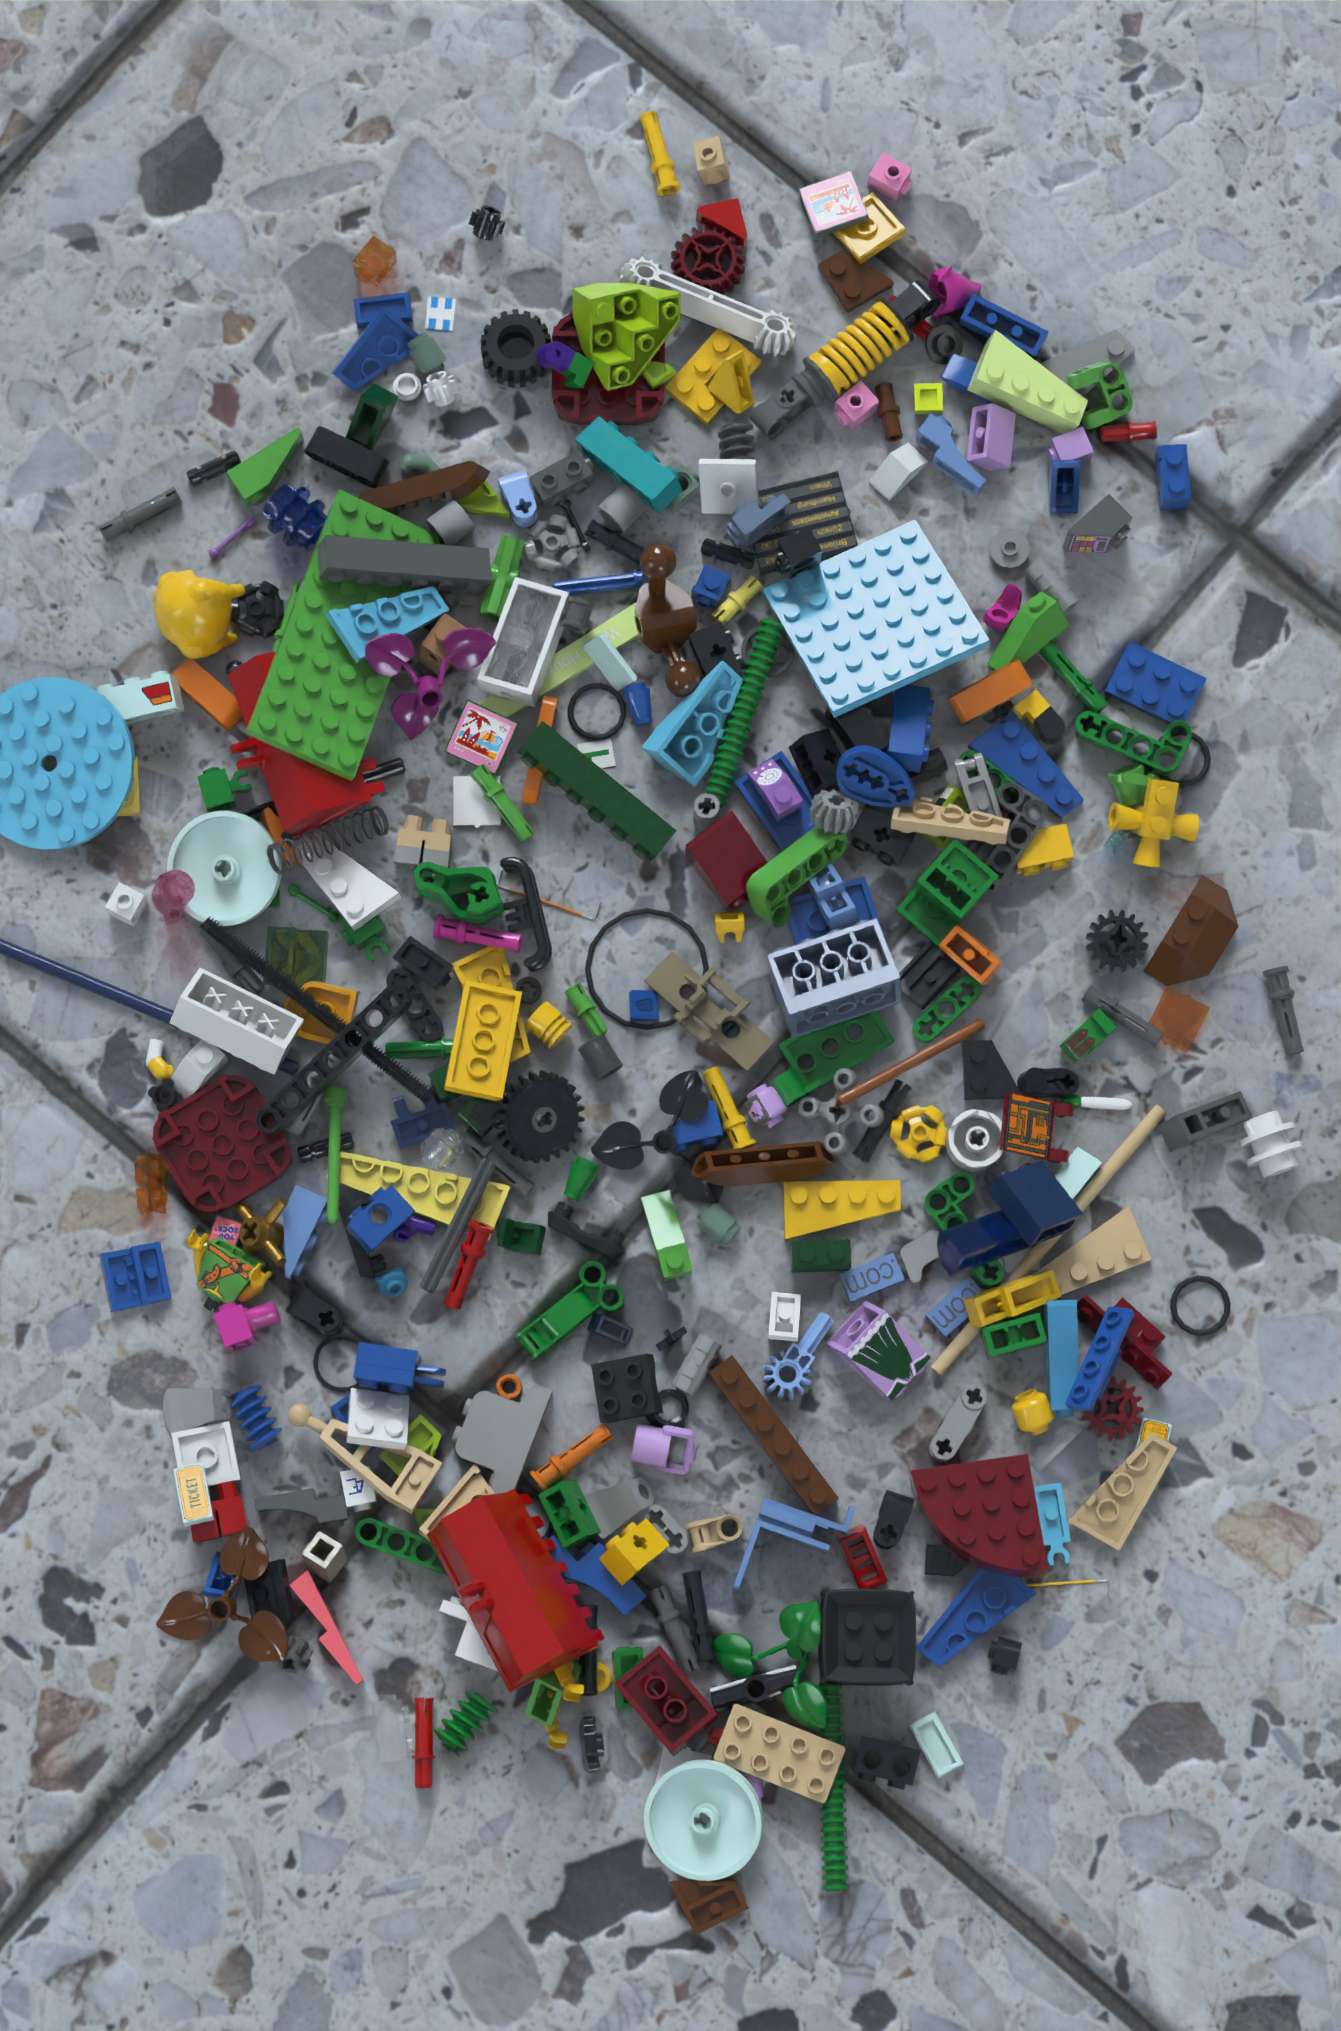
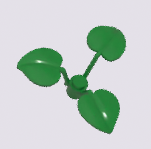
[713,1600,828,1729]

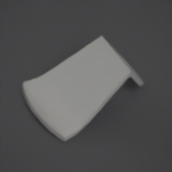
[163,1388,236,1435]
[584,1477,655,1539]

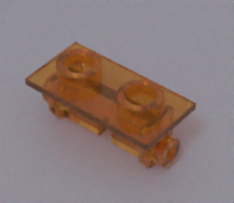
[134,1153,167,1215]

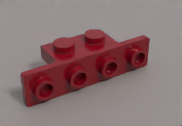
[1077,1295,1172,1390]

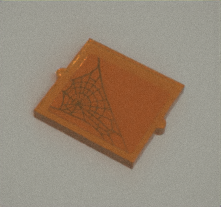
[1145,986,1210,1053]

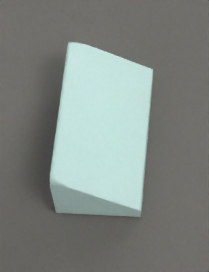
[583,633,637,691]
[1055,1147,1102,1200]

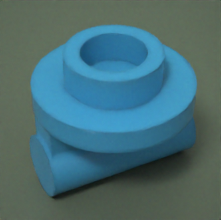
[374,1265,408,1297]

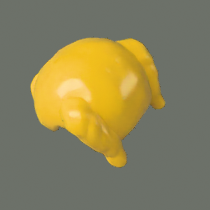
[152,570,245,660]

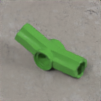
[480,534,525,623]

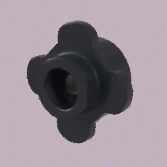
[148,1078,183,1112]

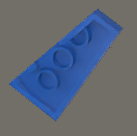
[967,711,1084,819]
[916,1568,1037,1668]

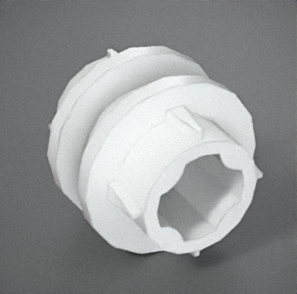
[1239,1110,1303,1178]

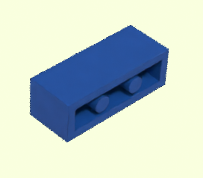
[960,293,1049,360]
[887,685,934,773]

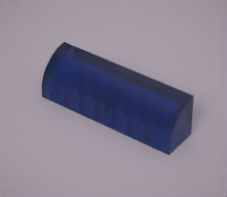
[937,1210,1035,1276]

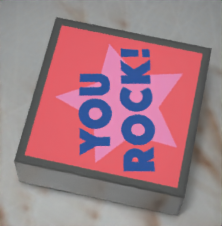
[207,1214,242,1247]

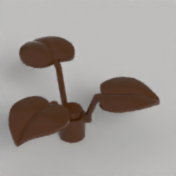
[156,1527,288,1662]

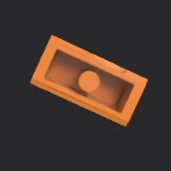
[938,925,1005,985]

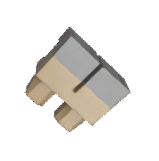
[393,815,452,871]

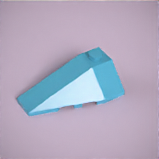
[641,661,743,787]

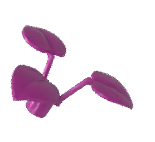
[365,627,497,740]

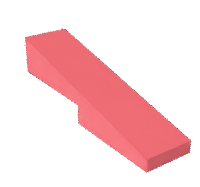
[289,1570,364,1685]

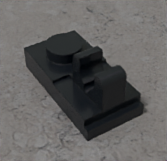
[392,936,454,990]

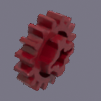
[1080,1376,1144,1441]

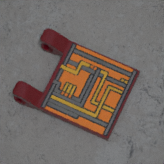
[999,1092,1074,1163]

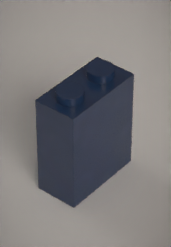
[989,1160,1083,1247]

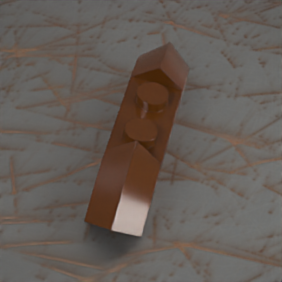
[358,460,491,517]
[690,1141,836,1186]

